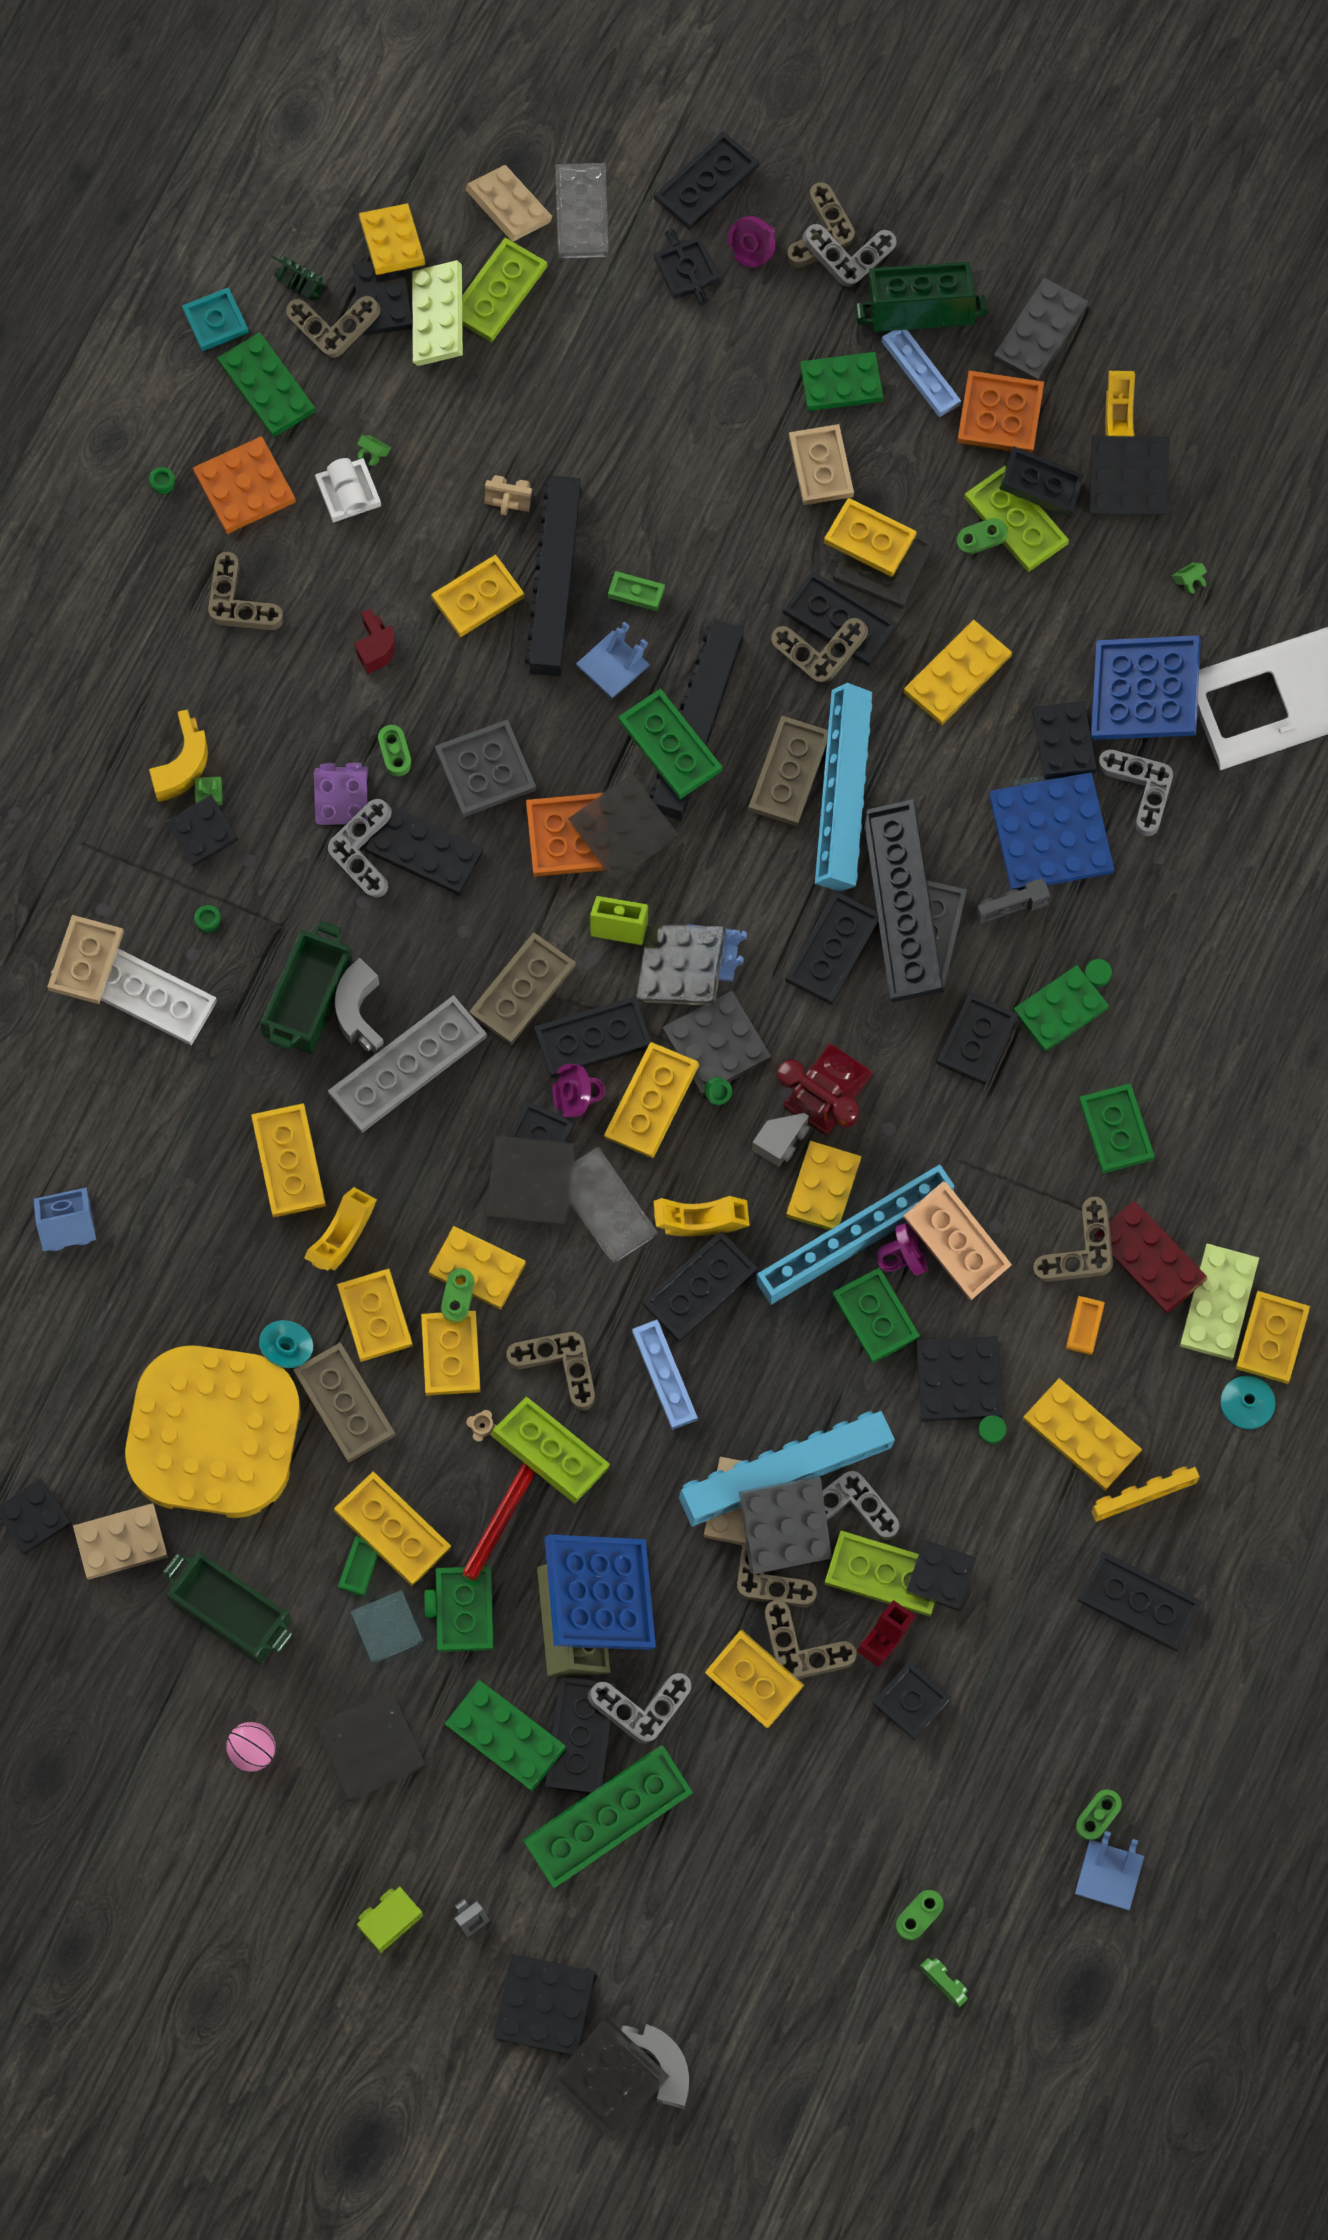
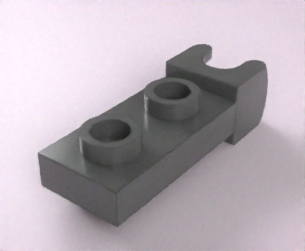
[976,878,1050,924]

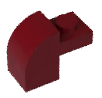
[354,609,395,674]
[856,1600,916,1667]

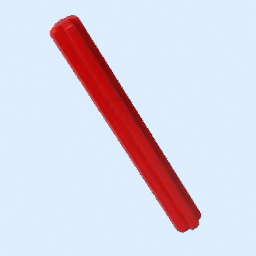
[463,1463,536,1581]

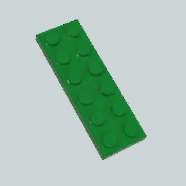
[522,1745,693,1888]

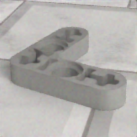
[803,224,897,287]
[1098,750,1173,836]
[328,799,392,898]
[822,1471,899,1540]
[588,1673,691,1744]

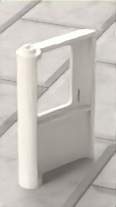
[1197,627,1328,770]

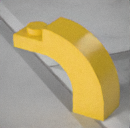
[1105,371,1135,436]
[149,709,208,802]
[304,1187,377,1271]
[654,1196,750,1237]

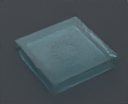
[350,1590,423,1663]

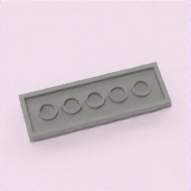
[328,995,487,1133]

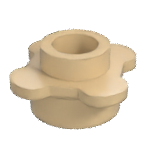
[466,1410,497,1441]

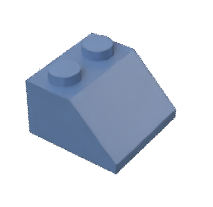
[34,1187,96,1251]

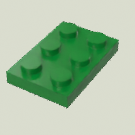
[800,352,883,411]
[1013,965,1109,1053]
[1079,1083,1155,1174]
[832,1267,920,1364]
[436,1566,493,1652]

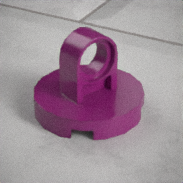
[728,216,775,268]
[552,1064,605,1117]
[877,1223,928,1276]

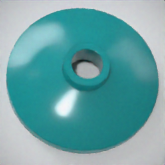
[259,1320,313,1368]
[1221,1376,1275,1429]

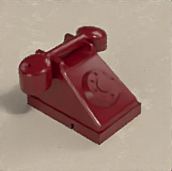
[777,1043,873,1137]

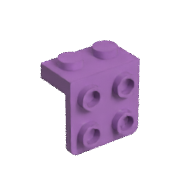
[314,763,368,825]

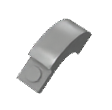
[335,958,385,1054]
[613,2024,689,2109]

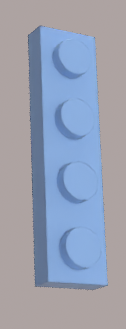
[881,330,961,417]
[632,1320,698,1430]

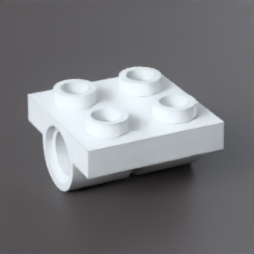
[315,458,381,523]

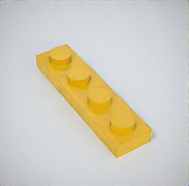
[1092,1466,1200,1522]

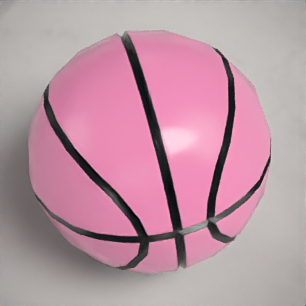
[226,1722,276,1772]

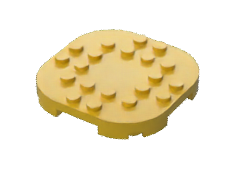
[125,1346,301,1518]

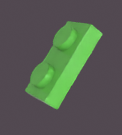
[608,571,665,611]

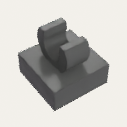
[454,1899,490,1938]

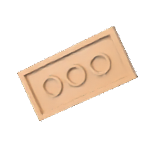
[903,1182,1012,1300]

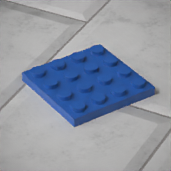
[1091,635,1201,740]
[988,772,1114,891]
[544,1535,656,1650]

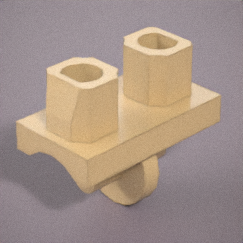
[484,475,532,516]

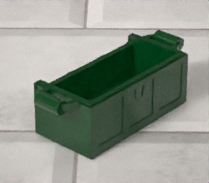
[855,262,988,332]
[260,921,353,1054]
[163,1550,293,1666]

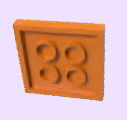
[957,371,1044,454]
[193,436,296,534]
[526,793,612,877]

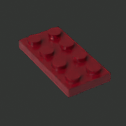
[1094,1201,1207,1314]

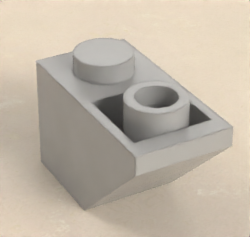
[752,1113,810,1167]

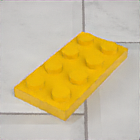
[903,620,1012,726]
[604,1042,700,1158]
[251,1103,326,1218]
[1023,1378,1142,1491]
[334,1472,451,1586]

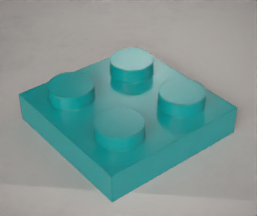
[182,287,249,352]

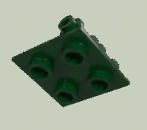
[271,255,328,300]

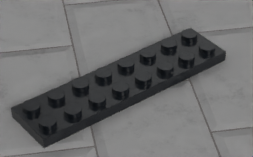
[863,799,944,1003]

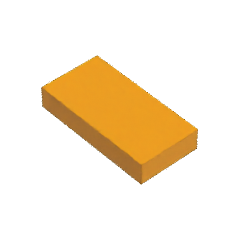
[1066,1296,1105,1355]

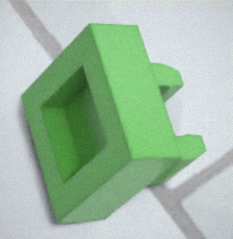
[357,435,391,466]
[1172,562,1207,594]
[195,777,223,805]

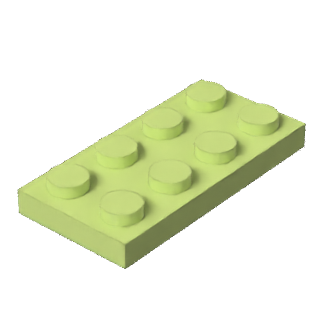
[412,260,463,366]
[1180,1244,1259,1361]

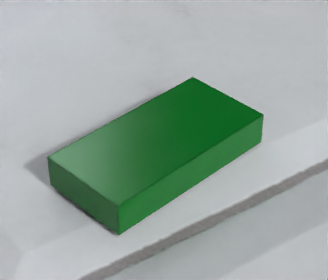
[338,1536,379,1597]

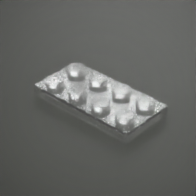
[555,163,609,258]
[553,1147,658,1264]

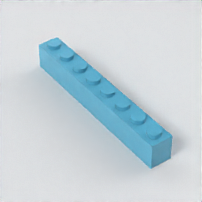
[815,683,872,892]
[756,1164,955,1305]
[679,1411,895,1527]

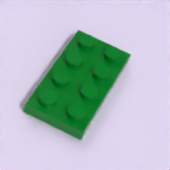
[217,332,316,438]
[618,688,722,799]
[445,1680,567,1792]

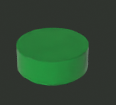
[149,467,175,494]
[194,905,221,933]
[1085,959,1112,987]
[704,1077,732,1105]
[978,1416,1006,1444]
[425,1590,437,1618]

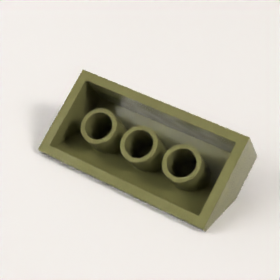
[537,1564,610,1678]

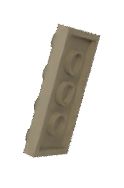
[748,716,828,827]
[469,932,576,1046]
[293,1342,396,1463]

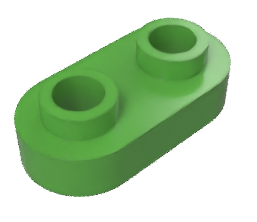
[957,518,1008,554]
[378,725,411,776]
[441,1268,475,1323]
[1076,1789,1122,1841]
[896,1890,943,1941]
[919,1958,968,2007]

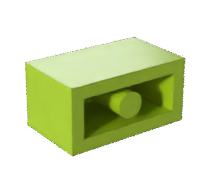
[590,896,648,945]
[357,1887,423,1954]

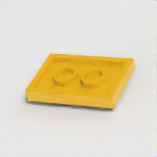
[359,203,425,275]
[824,498,917,577]
[431,554,525,637]
[786,1141,861,1230]
[429,1226,526,1310]
[337,1269,413,1362]
[1235,1291,1310,1384]
[421,1311,480,1396]
[705,1630,805,1728]

